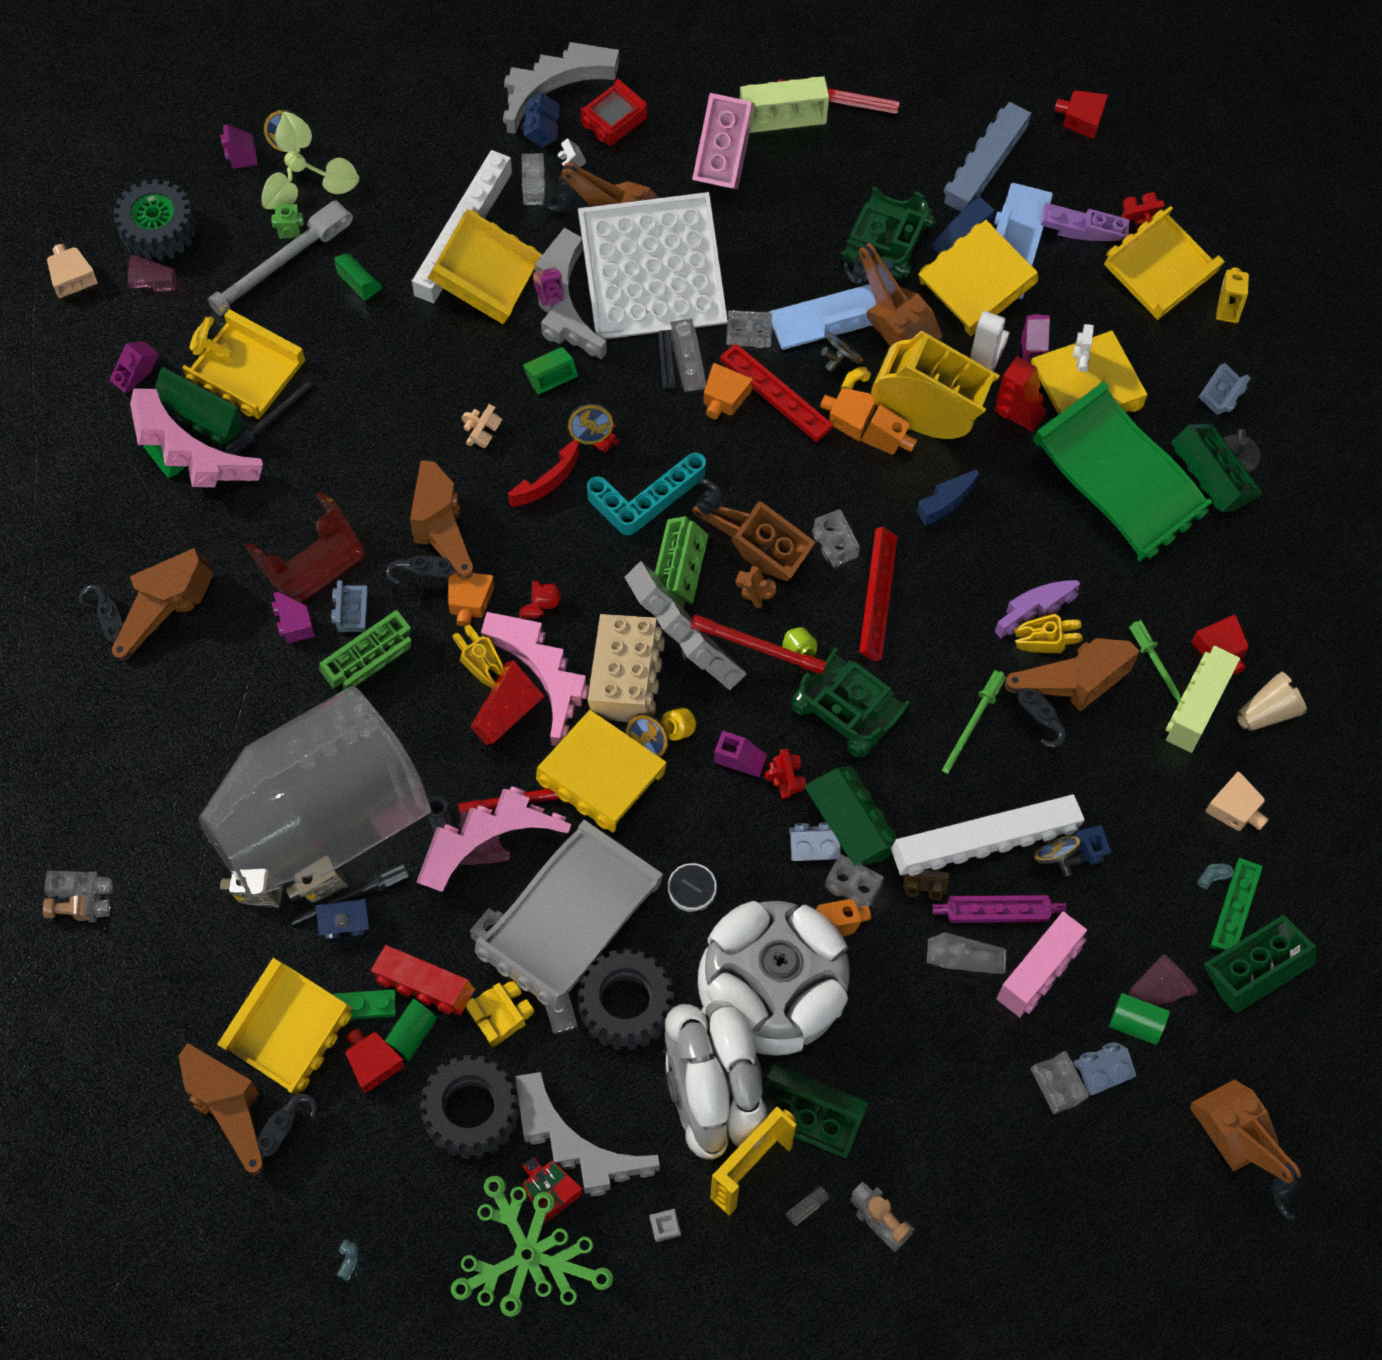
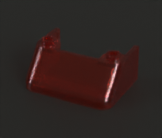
[245,492,363,603]

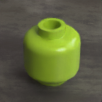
[782,627,817,657]

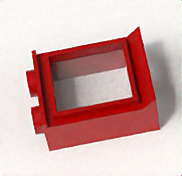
[581,79,647,146]

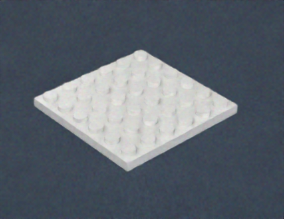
[578,192,728,339]

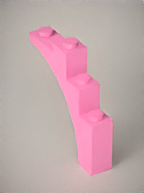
[130,389,263,487]
[481,612,589,746]
[417,786,571,891]

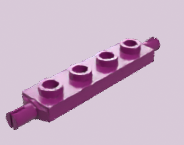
[932,895,1066,923]

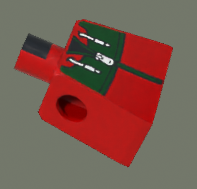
[523,1157,583,1225]

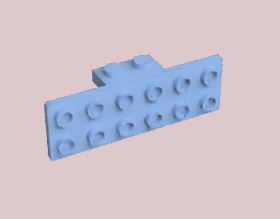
[994,183,1053,299]
[768,284,876,350]

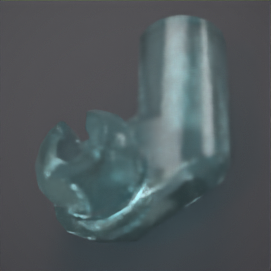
[1197,864,1234,889]
[337,1240,358,1281]

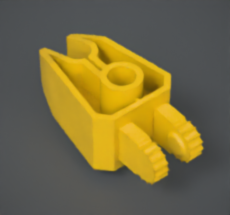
[1015,614,1082,653]
[453,625,503,688]

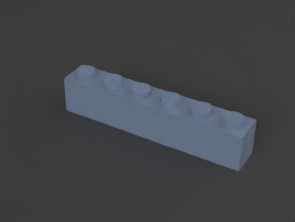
[944,102,1031,212]

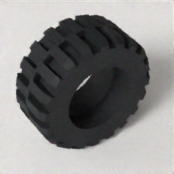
[578,949,674,1050]
[420,1055,520,1159]

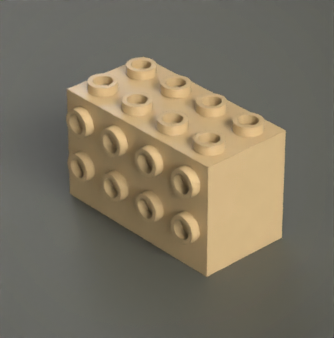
[588,614,664,722]

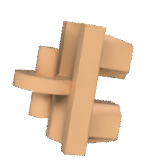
[462,404,502,448]

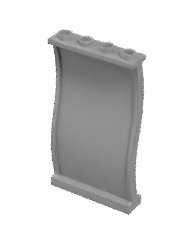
[475,820,663,1009]

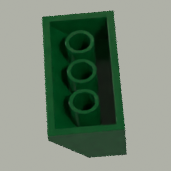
[155,367,244,448]
[1171,424,1263,512]
[804,766,897,867]
[1204,915,1316,1014]
[761,1064,869,1159]

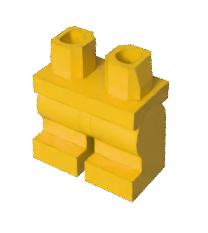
[466,980,534,1048]

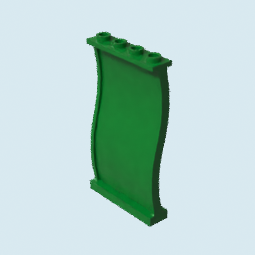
[1032,381,1212,561]

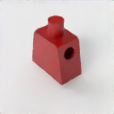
[1054,91,1108,139]
[1192,615,1248,674]
[345,1028,405,1094]

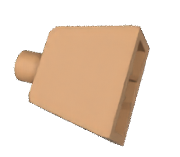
[47,244,98,298]
[1205,772,1269,831]

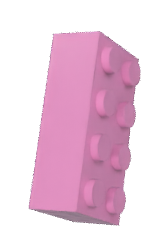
[692,93,755,189]
[997,912,1087,1018]

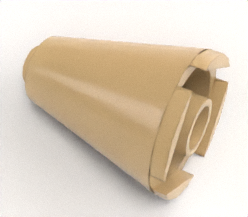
[1236,672,1307,731]

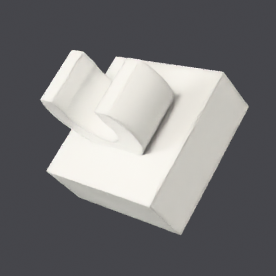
[558,139,586,167]

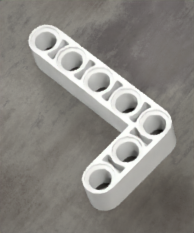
[970,311,1010,372]

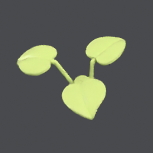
[262,112,359,209]

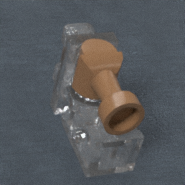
[43,871,113,922]
[850,1182,914,1252]

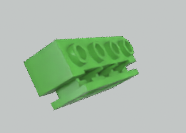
[655,516,709,609]
[319,610,411,693]

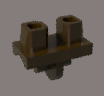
[903,868,949,901]

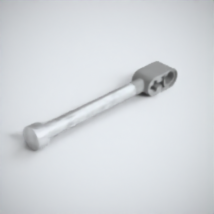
[208,201,353,316]

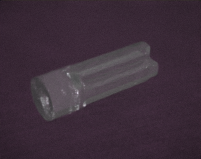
[786,1186,830,1226]

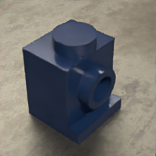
[1072,825,1111,865]

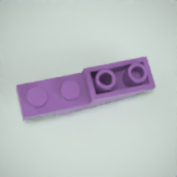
[1041,203,1129,241]
[995,580,1080,638]

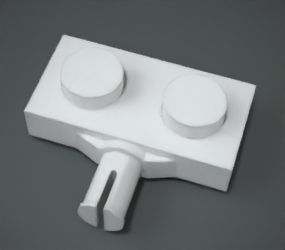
[1073,324,1094,372]

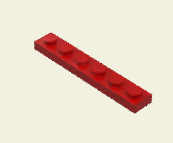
[720,343,833,442]
[859,527,898,662]

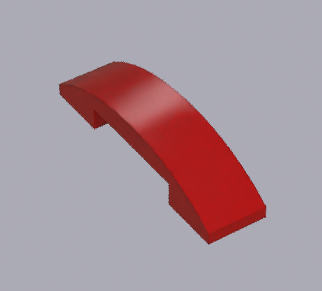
[508,440,580,507]

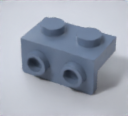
[1199,363,1250,415]
[331,581,368,632]
[789,822,840,861]
[1074,1043,1136,1095]

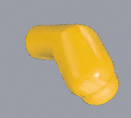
[841,366,871,390]

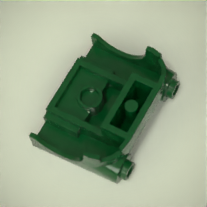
[840,187,936,281]
[791,648,910,757]

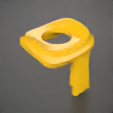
[190,316,232,357]

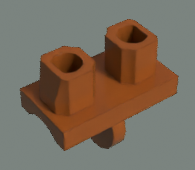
[736,566,777,608]

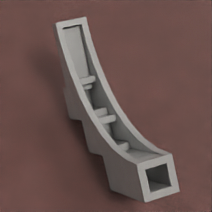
[503,42,619,134]
[535,228,607,359]
[625,561,747,690]
[515,1072,660,1196]

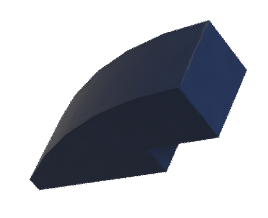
[931,197,995,255]
[917,470,979,526]

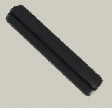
[658,329,675,390]

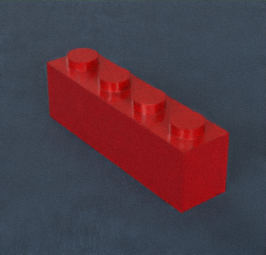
[371,945,475,1016]

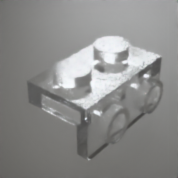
[1030,1052,1089,1114]

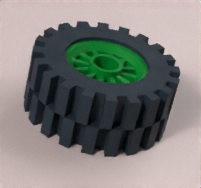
[114,179,196,261]

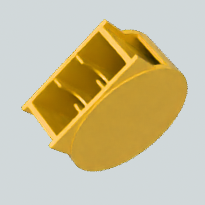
[871,331,1000,439]

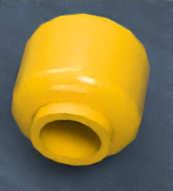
[661,708,696,741]

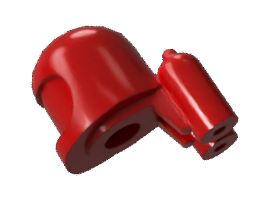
[519,581,561,619]

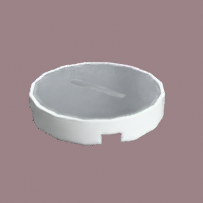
[668,864,716,912]

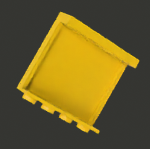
[1104,206,1225,320]
[427,209,542,324]
[919,220,1038,336]
[182,309,305,419]
[1031,331,1147,415]
[536,710,667,833]
[217,958,353,1095]
[710,1107,797,1216]

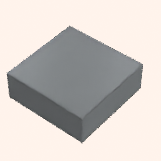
[650,1209,681,1242]

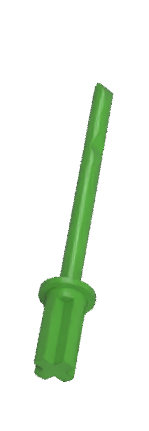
[1129,620,1181,704]
[942,670,1007,774]

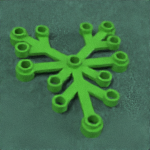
[451,1176,614,1317]

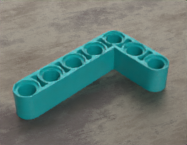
[587,453,706,535]

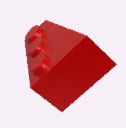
[995,356,1046,432]
[471,660,544,745]

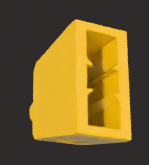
[1216,268,1249,323]

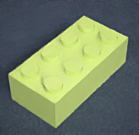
[740,77,829,133]
[1166,646,1240,753]

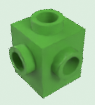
[272,204,304,239]

